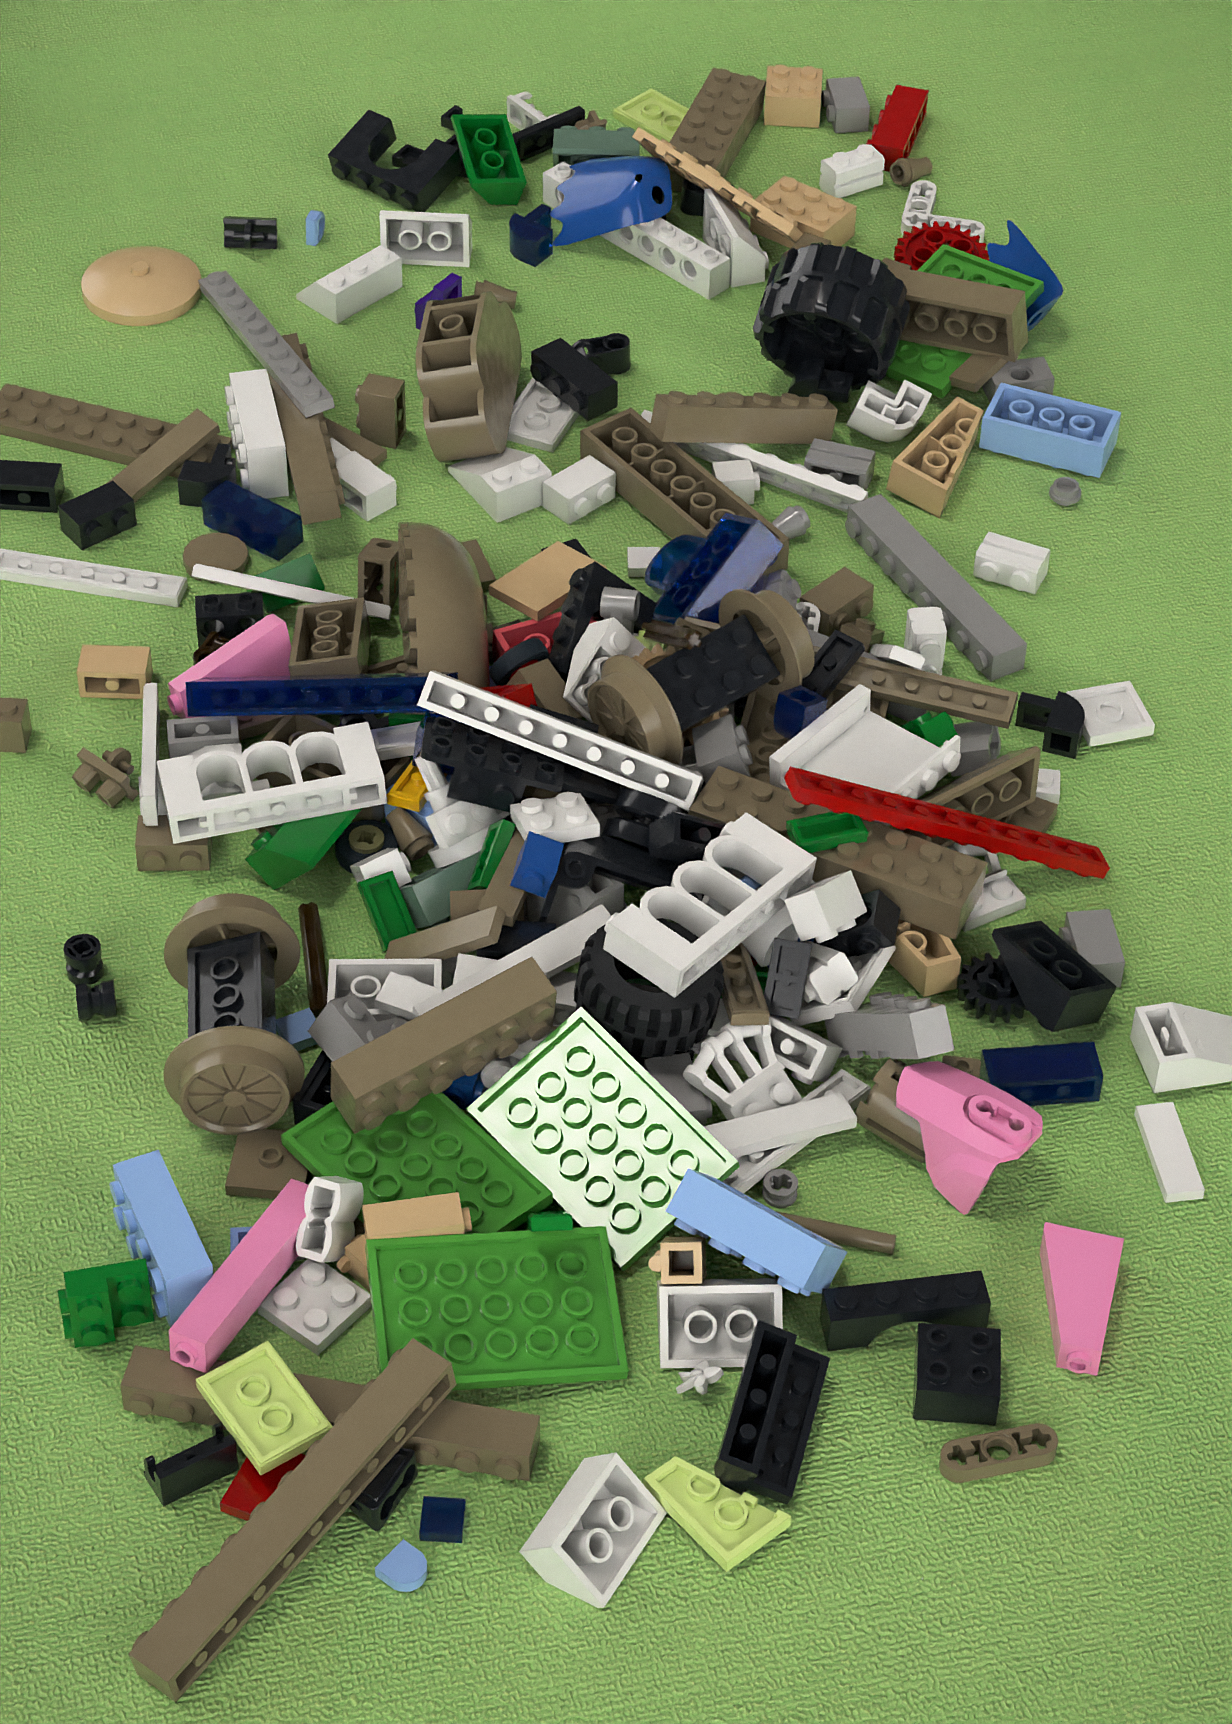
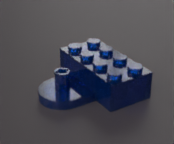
[644,513,784,625]

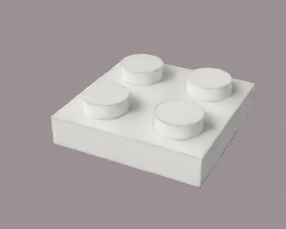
[1066,680,1155,747]
[510,792,600,843]
[258,1259,371,1355]

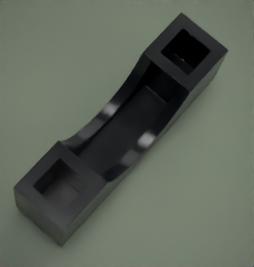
[820,1270,991,1351]

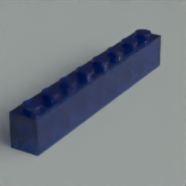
[185,672,458,717]

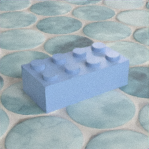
[979,383,1121,478]
[109,1150,214,1328]
[666,1168,847,1297]

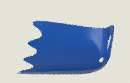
[550,156,672,246]
[987,220,1063,331]

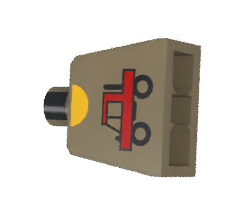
[358,538,399,609]

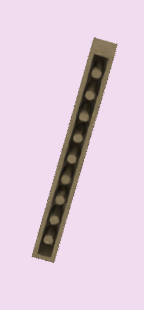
[268,333,345,525]
[129,1338,457,1702]
[120,1345,540,1481]

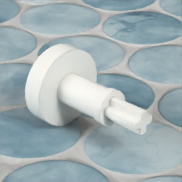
[414,756,493,868]

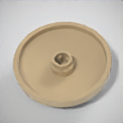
[81,246,202,326]

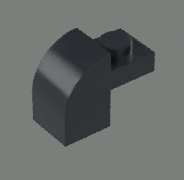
[788,359,854,403]
[177,443,237,507]
[1015,691,1085,759]

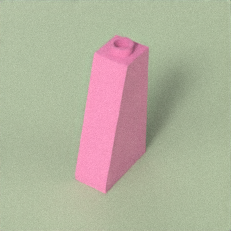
[167,614,293,719]
[1040,1222,1124,1376]

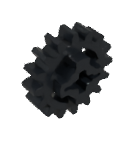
[956,953,1028,1023]

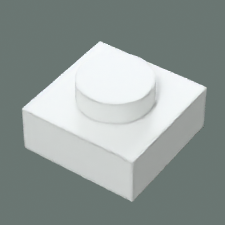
[1036,769,1060,804]

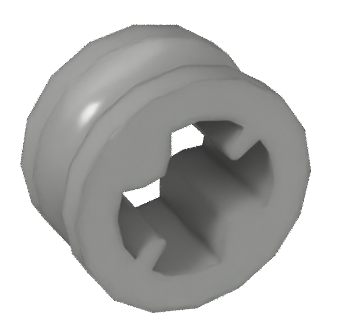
[762,1169,798,1208]

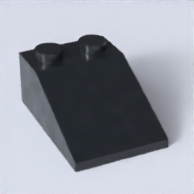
[991,921,1117,1032]

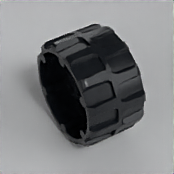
[753,242,910,391]

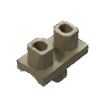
[72,747,139,808]

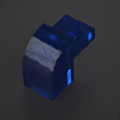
[509,204,553,267]
[773,685,828,740]

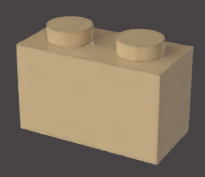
[77,645,153,699]

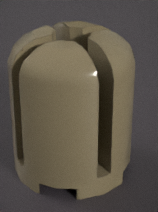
[855,1059,926,1163]

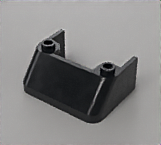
[538,834,703,923]

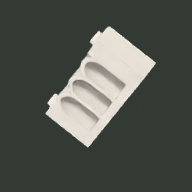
[157,722,387,844]
[603,812,817,998]

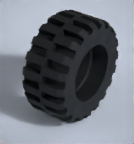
[574,918,724,1058]

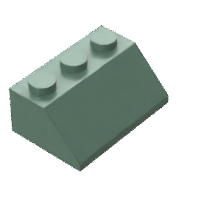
[552,126,640,167]
[399,850,481,929]

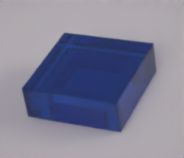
[419,1496,466,1543]

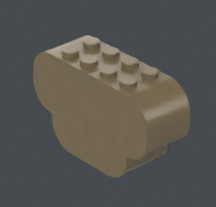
[416,291,522,462]

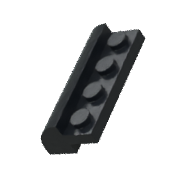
[714,1320,830,1505]

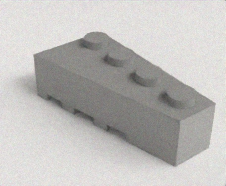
[825,992,954,1059]

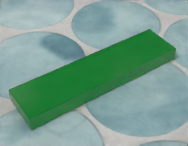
[527,1211,573,1232]

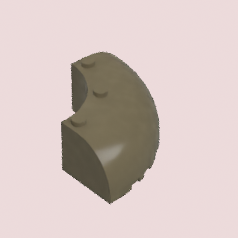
[398,522,493,718]

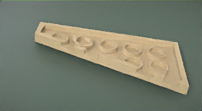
[632,127,803,243]

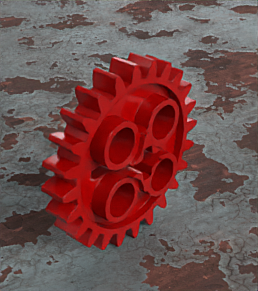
[894,221,989,271]

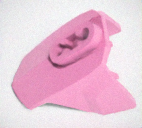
[896,1061,1043,1215]

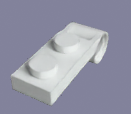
[425,800,511,850]

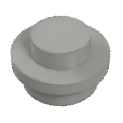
[1049,477,1081,506]

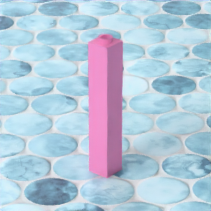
[169,1178,309,1373]

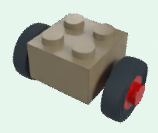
[489,638,584,720]

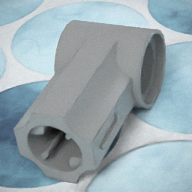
[600,586,640,635]

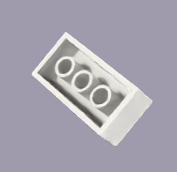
[224,369,289,500]

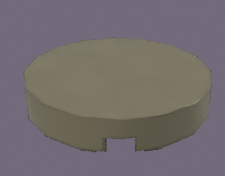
[183,533,249,583]

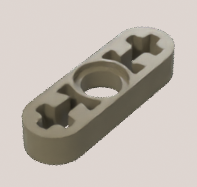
[939,1423,1058,1483]

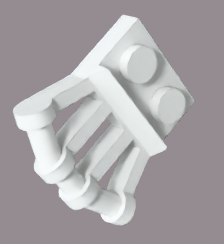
[948,843,1026,932]
[683,1020,802,1120]

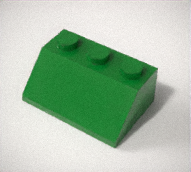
[451,114,527,205]
[245,808,362,890]

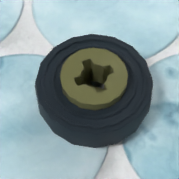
[335,820,399,873]

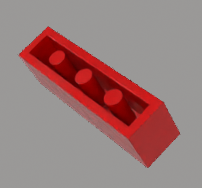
[866,85,929,172]

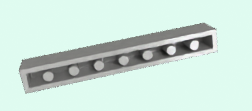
[845,494,1027,682]

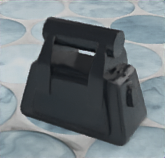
[349,1448,418,1531]

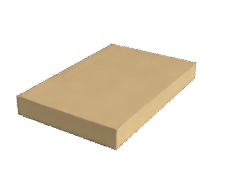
[489,541,607,621]

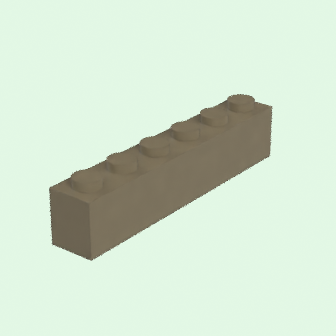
[649,391,838,444]

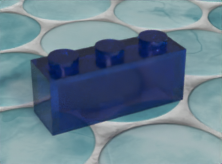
[201,480,303,561]
[979,1042,1103,1106]

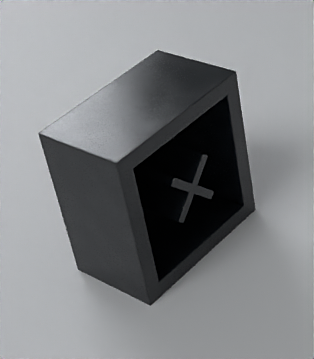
[913,1323,1001,1426]

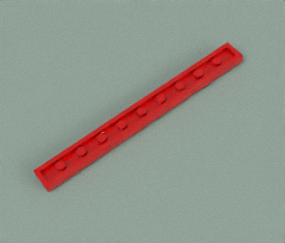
[784,766,1110,879]

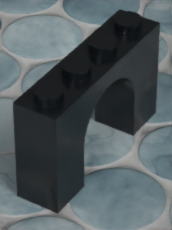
[328,109,464,212]
[548,562,657,684]

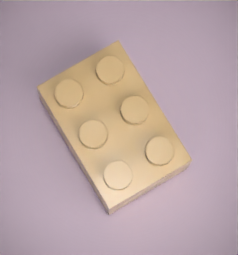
[750,176,857,249]

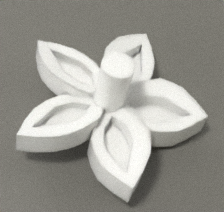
[676,1360,724,1395]

